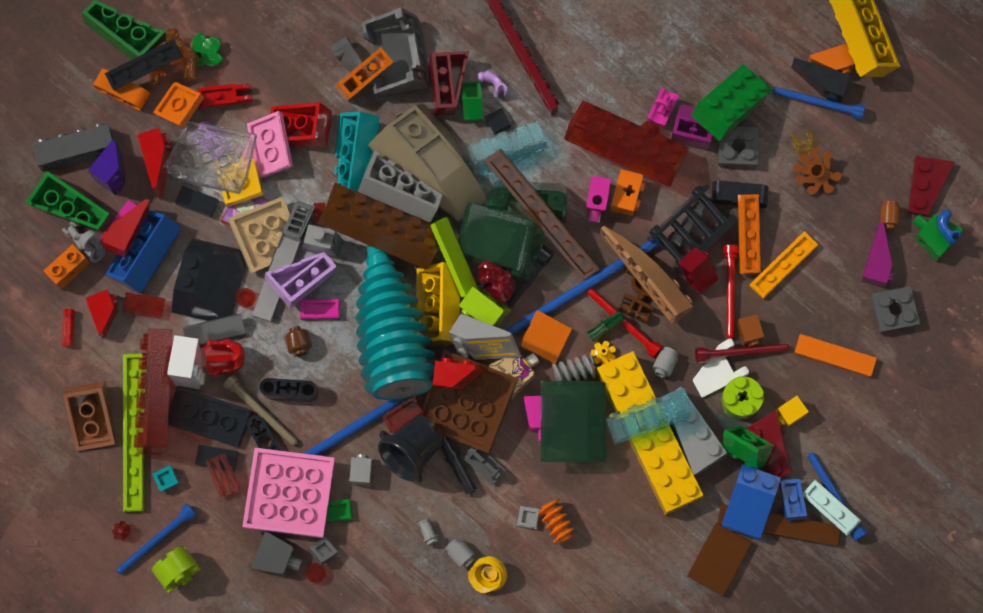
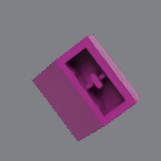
[671,104,712,150]

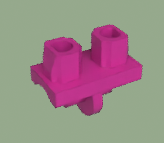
[647,88,679,127]

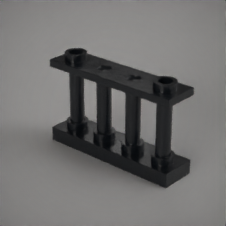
[646,185,738,273]

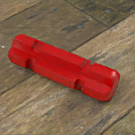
[62,308,75,347]

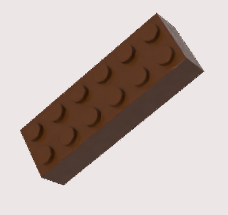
[318,183,439,270]

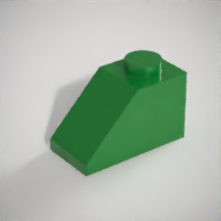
[462,81,483,121]

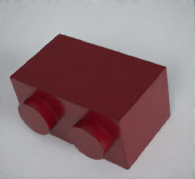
[678,247,718,294]

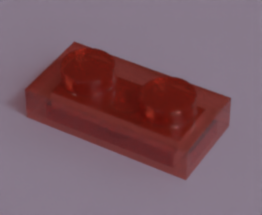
[122,292,166,319]

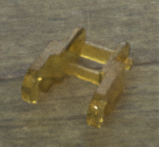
[791,129,813,156]

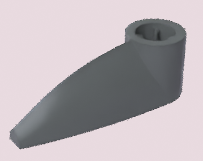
[330,36,373,84]

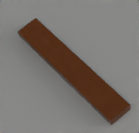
[717,504,840,547]

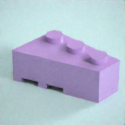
[265,252,337,308]

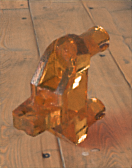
[149,28,199,85]

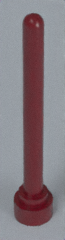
[695,343,790,364]

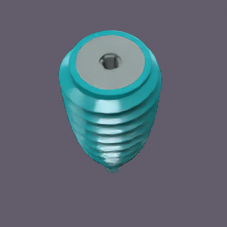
[355,245,435,400]

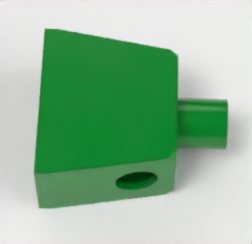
[912,214,963,262]

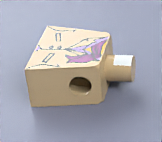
[489,353,539,400]

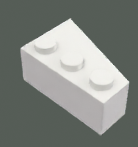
[167,335,206,390]

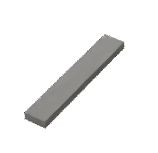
[252,207,308,322]

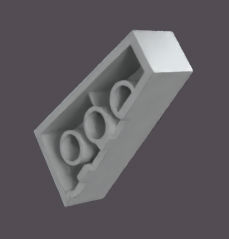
[663,387,727,477]

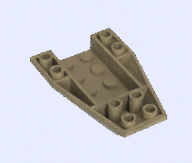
[368,104,487,222]

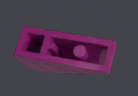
[861,222,894,288]

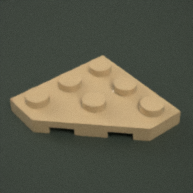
[228,196,290,273]

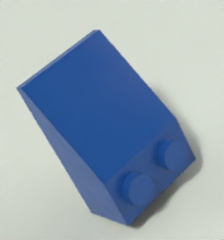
[721,464,781,540]

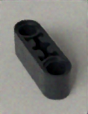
[711,180,769,208]
[259,378,319,402]

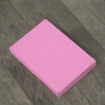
[247,111,293,179]

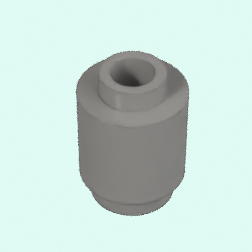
[652,347,678,378]
[445,538,475,568]

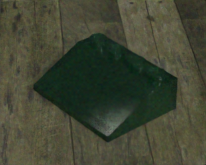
[541,381,606,465]

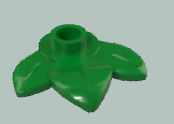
[189,32,223,67]

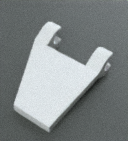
[693,339,749,398]

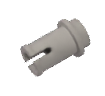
[418,519,439,546]

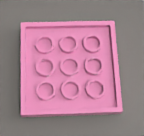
[242,448,335,538]

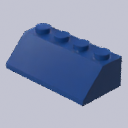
[105,210,182,293]

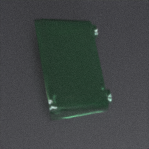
[487,180,568,223]
[458,202,546,279]

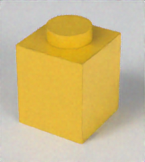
[778,396,809,428]

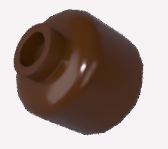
[284,326,312,357]

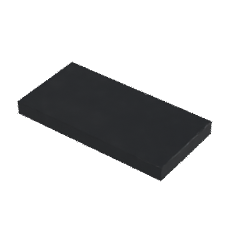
[164,386,253,448]

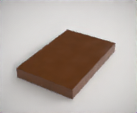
[687,523,752,597]

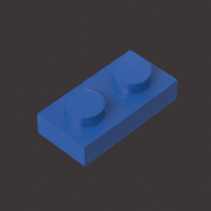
[779,479,807,521]

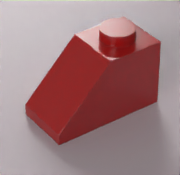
[85,289,119,338]

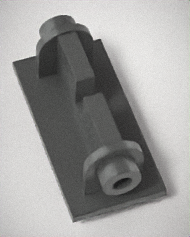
[463,447,506,485]

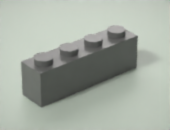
[32,124,114,171]

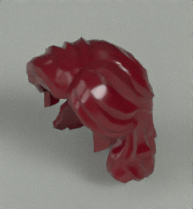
[478,261,515,304]

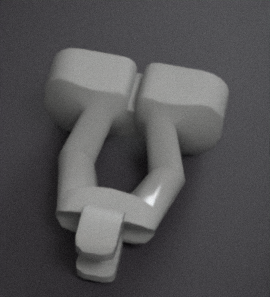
[62,221,106,263]

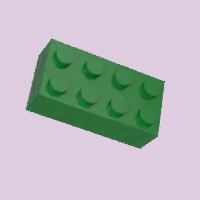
[691,64,772,141]

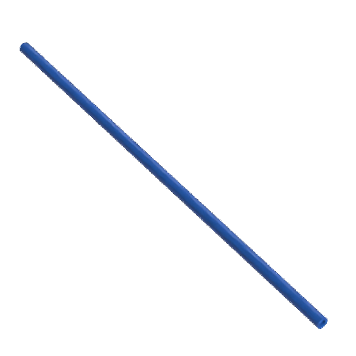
[303,238,661,456]

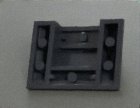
[171,238,246,321]

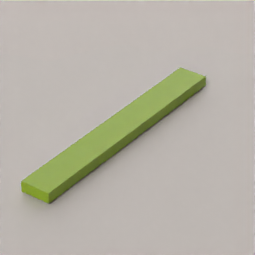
[123,353,145,513]

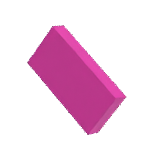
[300,299,340,320]

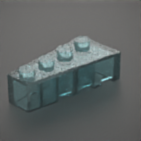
[465,121,547,176]
[606,388,693,445]

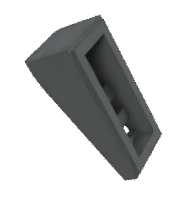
[282,200,315,243]

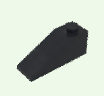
[791,57,850,102]

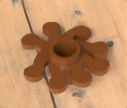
[792,147,842,195]

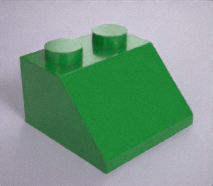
[723,426,774,469]

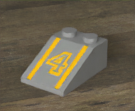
[449,314,520,360]

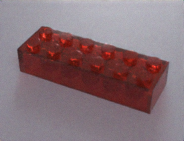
[564,100,689,187]
[134,328,173,455]

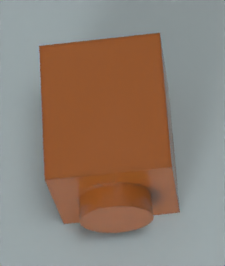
[737,314,764,347]

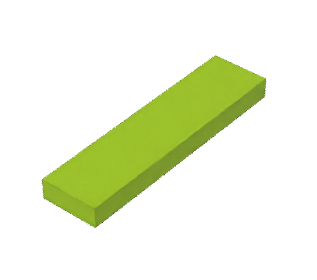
[430,217,477,298]

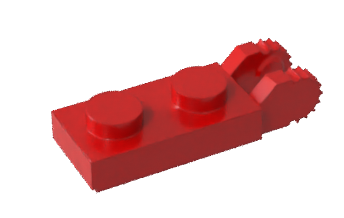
[197,84,253,109]

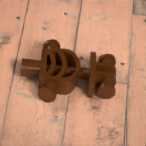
[617,260,664,324]

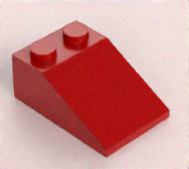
[270,102,332,148]
[137,128,172,199]

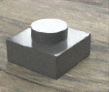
[309,537,338,566]

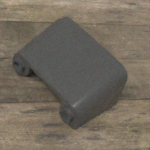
[362,8,431,96]

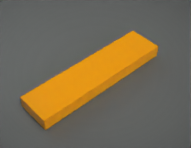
[749,231,818,299]

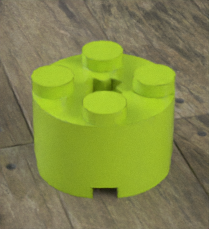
[721,376,764,420]
[151,546,201,594]

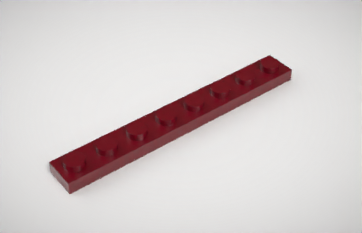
[485,0,559,116]

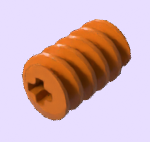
[538,498,577,545]

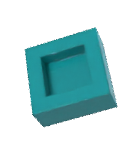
[152,465,179,493]

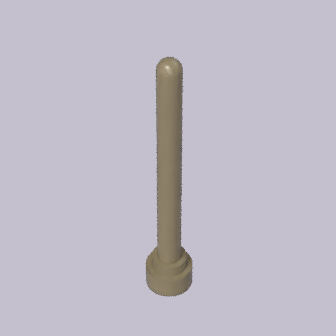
[223,374,298,446]

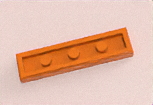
[738,194,761,274]
[794,334,877,378]

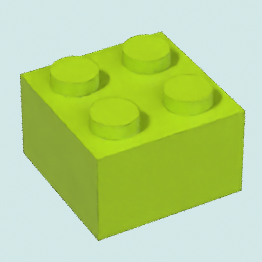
[459,286,512,328]

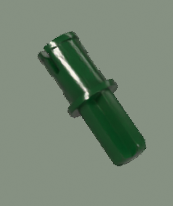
[587,311,625,342]

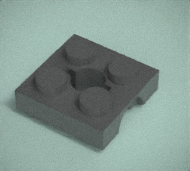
[718,126,759,167]
[871,286,920,334]

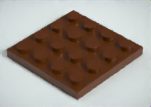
[419,350,519,454]

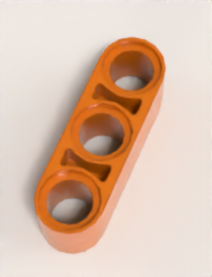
[93,69,150,111]

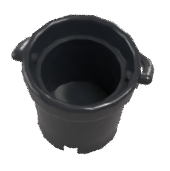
[378,415,444,483]

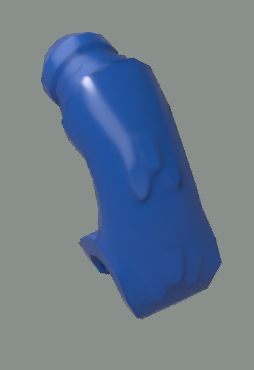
[937,209,961,245]

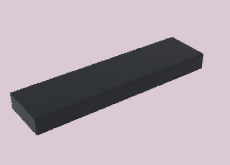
[105,39,183,91]

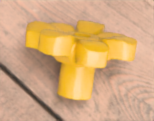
[591,341,616,365]

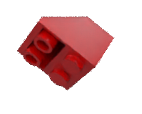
[433,358,484,390]

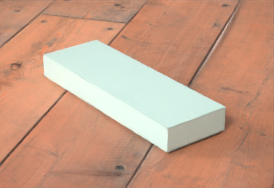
[803,480,861,536]

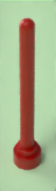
[723,245,739,339]
[588,289,664,359]

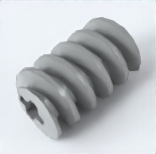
[552,354,596,387]

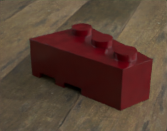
[429,51,469,116]

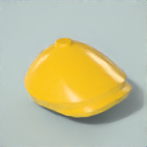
[468,556,507,593]

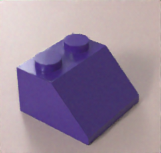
[88,140,126,194]

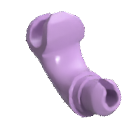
[477,70,507,97]

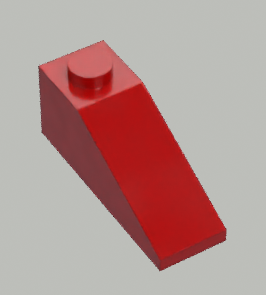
[101,199,150,257]

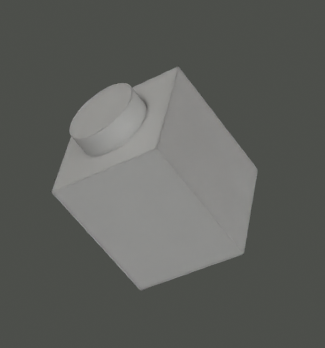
[349,455,373,486]

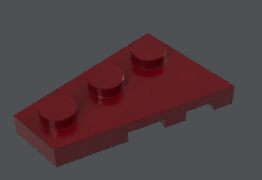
[908,156,954,216]
[746,409,793,478]

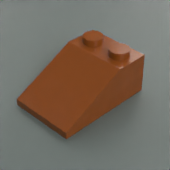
[63,381,116,451]

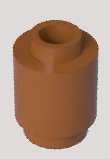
[880,201,900,231]

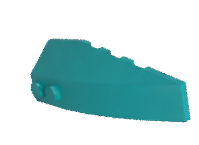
[335,112,380,194]

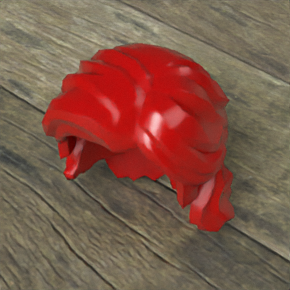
[203,339,245,377]

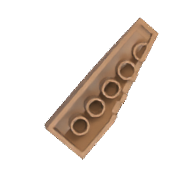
[600,226,693,325]

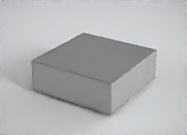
[517,506,540,530]

